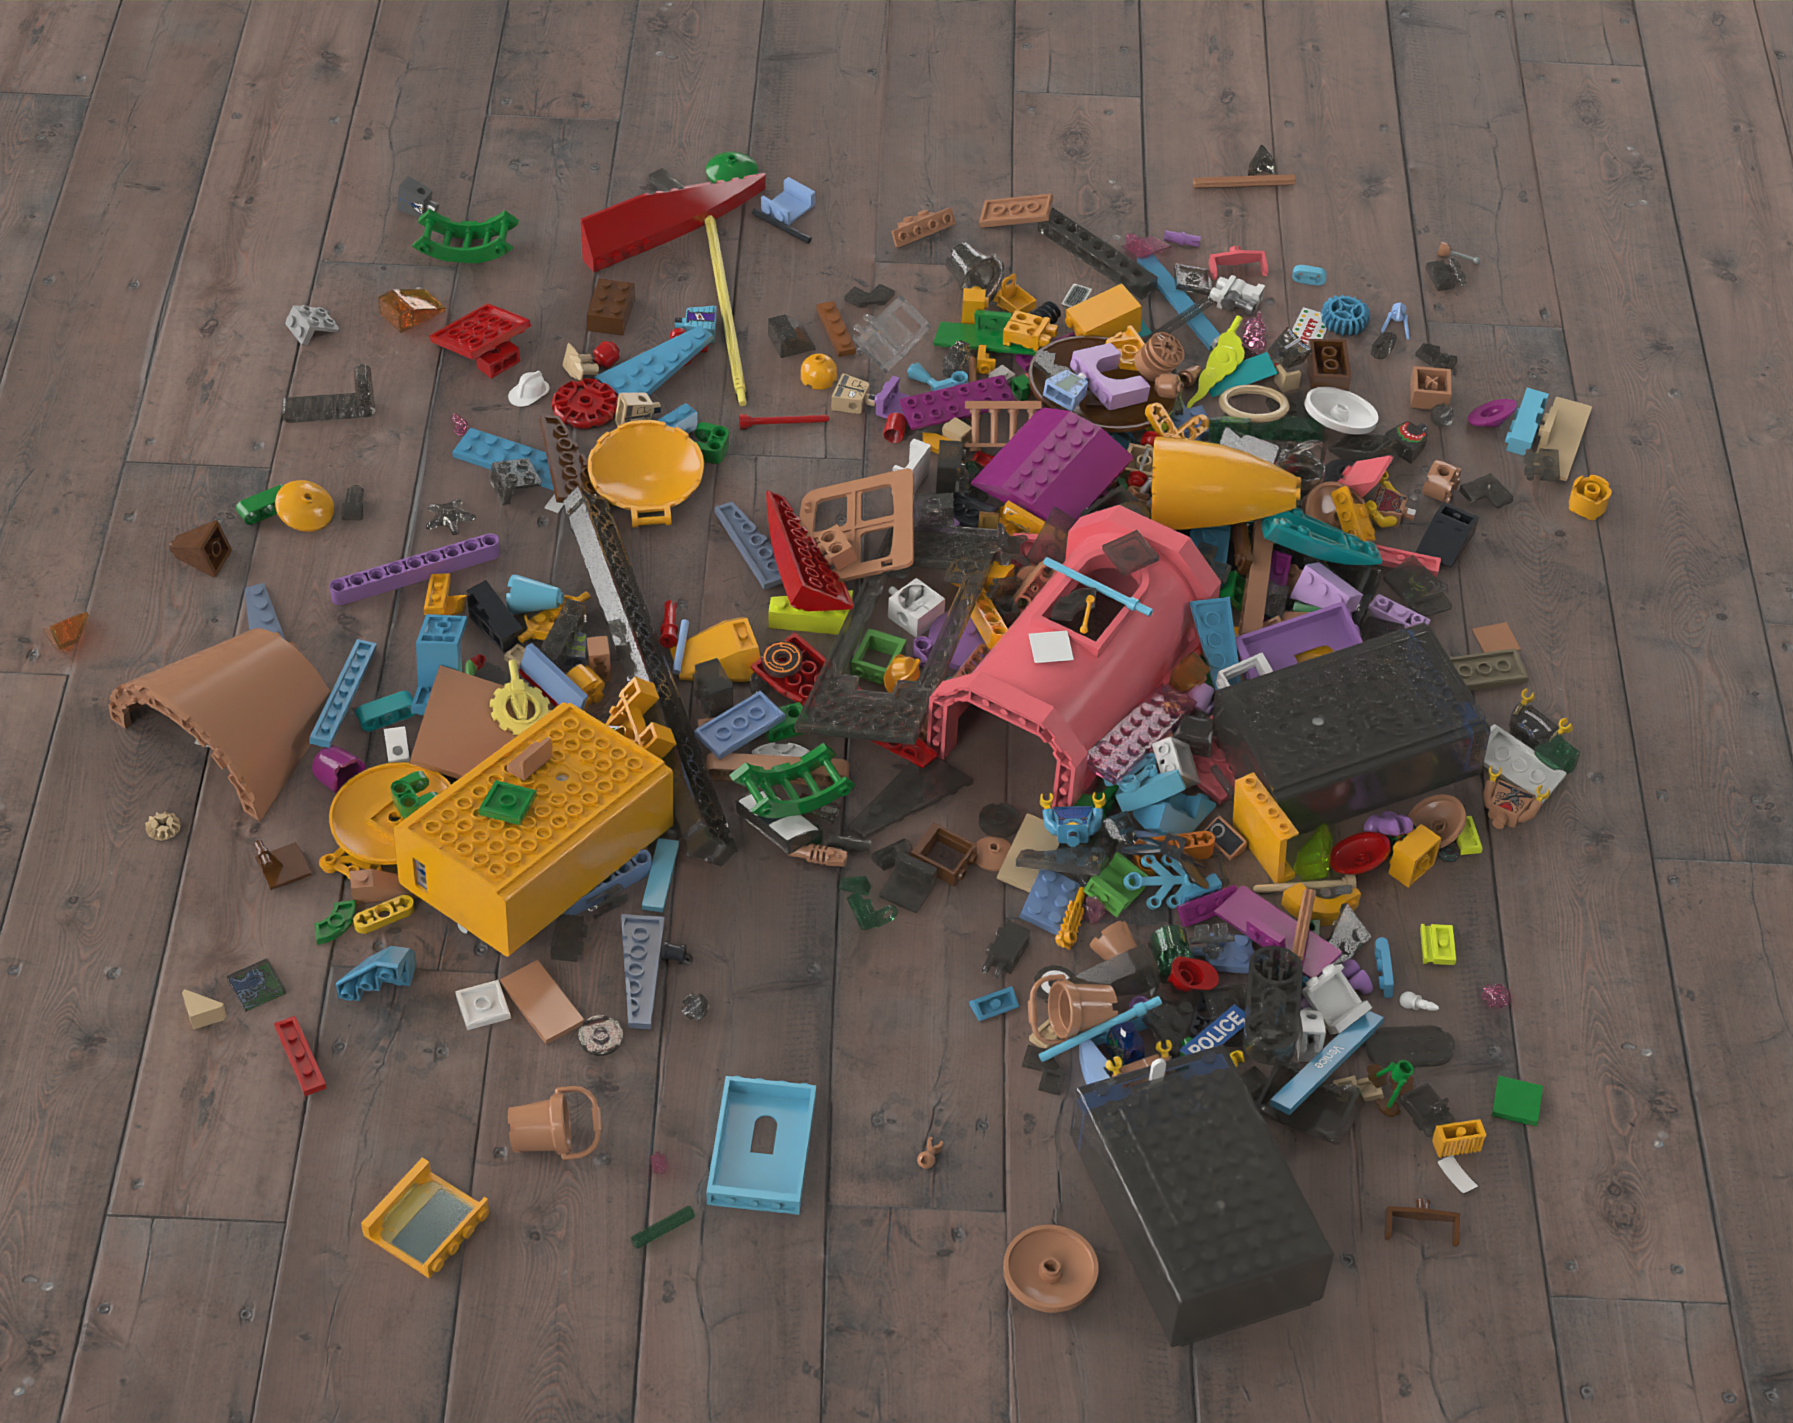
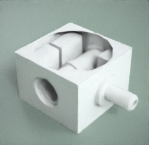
[888,578,945,638]

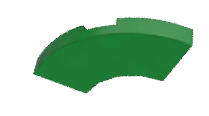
[314,900,357,945]

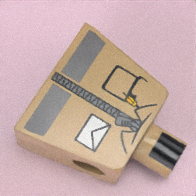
[831,374,876,414]
[615,393,661,426]

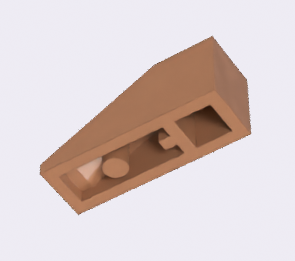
[350,869,419,904]

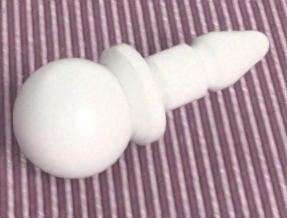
[1400,991,1439,1011]

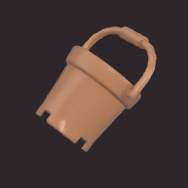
[1028,974,1118,1046]
[508,1086,603,1160]

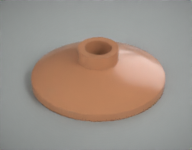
[975,836,1012,871]

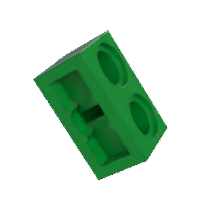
[765,702,808,743]

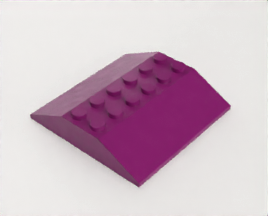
[971,407,1134,534]

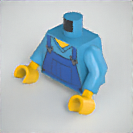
[1040,792,1106,847]

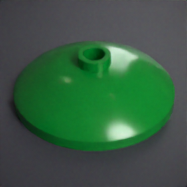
[706,151,758,184]

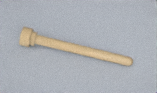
[1253,875,1356,893]

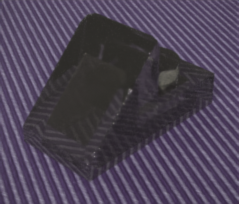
[1248,145,1275,176]

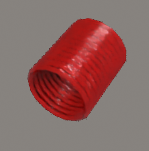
[883,412,907,443]

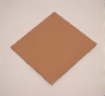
[1472,622,1521,653]

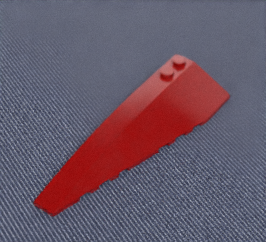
[766,490,854,612]
[750,632,938,769]

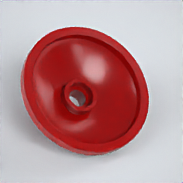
[1328,832,1391,875]

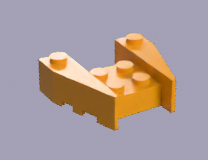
[605,677,676,759]

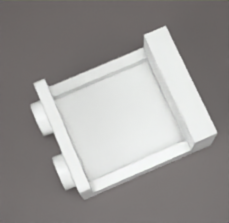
[892,439,931,495]
[1301,964,1372,1034]

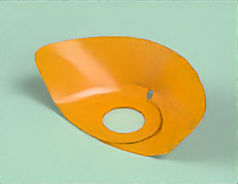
[441,595,467,615]

